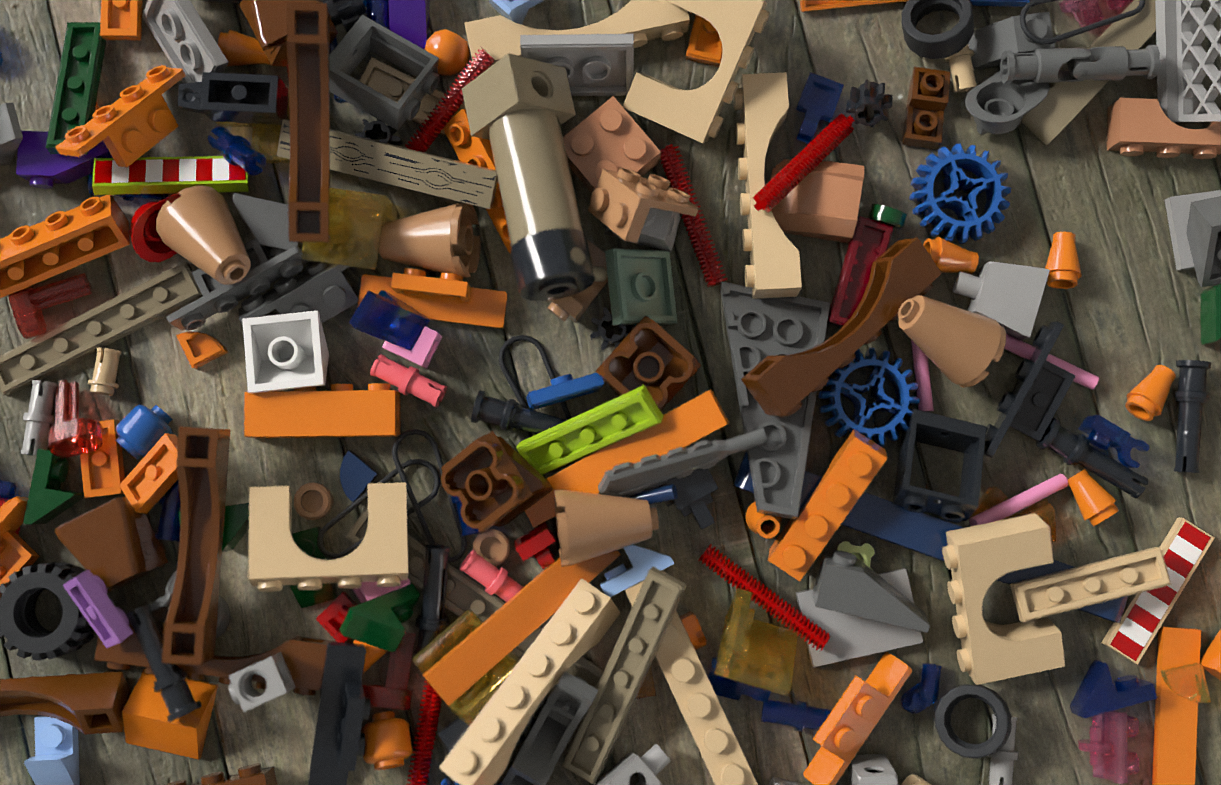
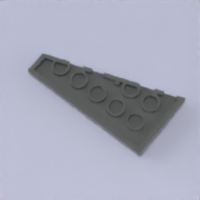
[720,281,830,520]

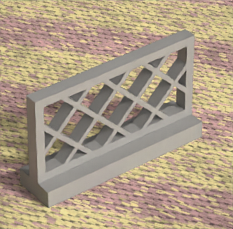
[1155,0,1221,122]

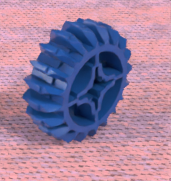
[909,144,1012,244]
[818,348,920,447]

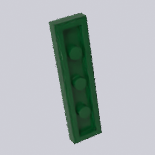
[46,22,106,154]

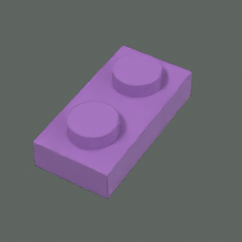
[63,569,133,648]

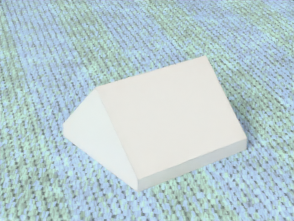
[242,311,329,394]

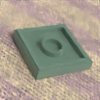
[605,249,678,325]

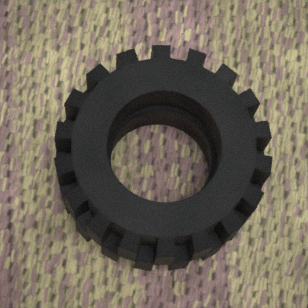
[0,562,94,661]

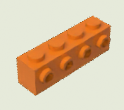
[0,195,130,298]

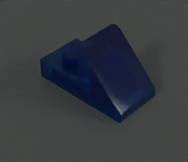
[349,290,430,351]
[1070,660,1157,719]

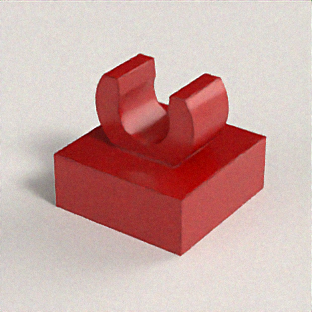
[514,522,555,569]
[316,592,358,643]

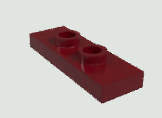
[827,216,894,327]

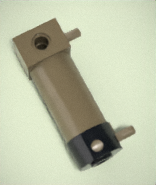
[462,53,607,301]

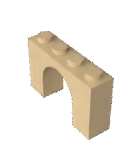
[622,0,770,143]
[248,483,408,592]
[943,513,1065,685]

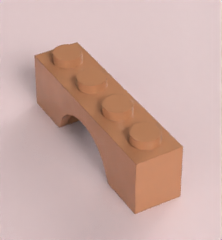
[1107,98,1221,159]

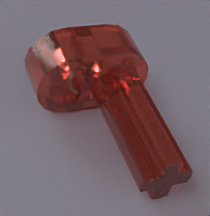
[8,273,92,339]
[48,380,103,457]
[362,632,416,710]

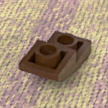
[902,66,950,150]

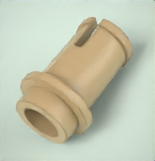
[944,44,977,93]
[88,347,122,396]

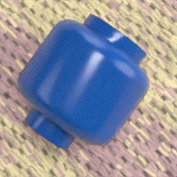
[115,405,173,460]

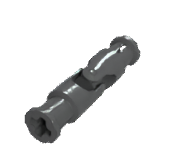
[1000,45,1160,84]

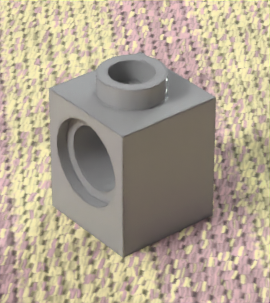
[229,652,296,712]

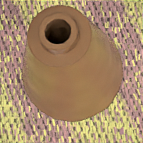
[156,185,251,285]
[374,203,481,277]
[898,295,1006,388]
[554,489,659,567]

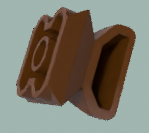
[239,0,338,67]
[595,315,702,411]
[441,431,553,534]
[55,497,168,594]

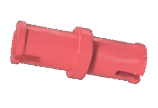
[370,354,447,408]
[459,550,524,602]

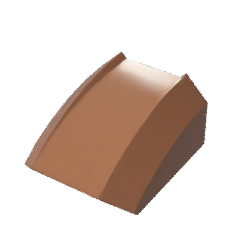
[771,159,864,243]

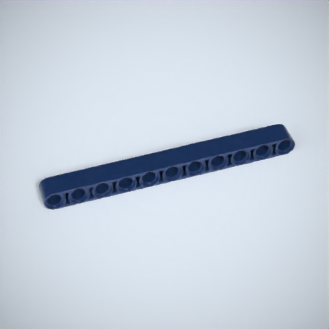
[733,451,1129,624]

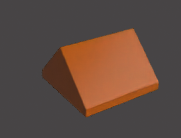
[122,670,218,760]

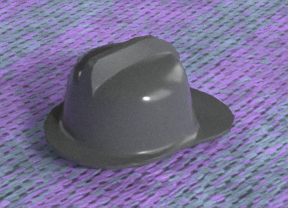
[965,71,1050,135]

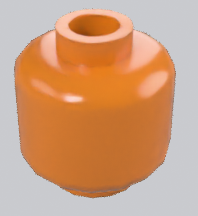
[361,711,412,770]

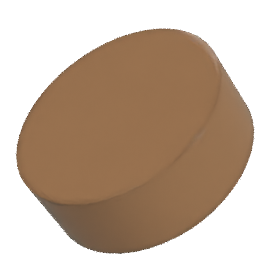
[294,483,333,520]
[473,529,511,566]

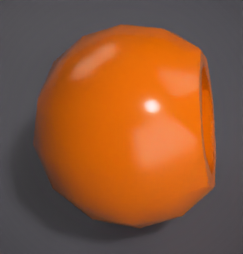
[425,29,470,76]

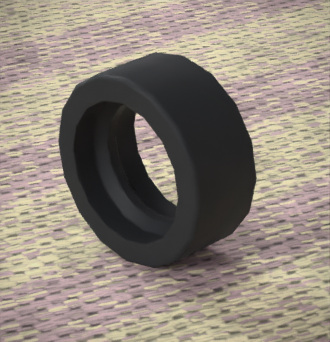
[902,0,974,59]
[935,684,1012,759]

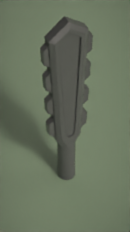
[598,428,768,498]

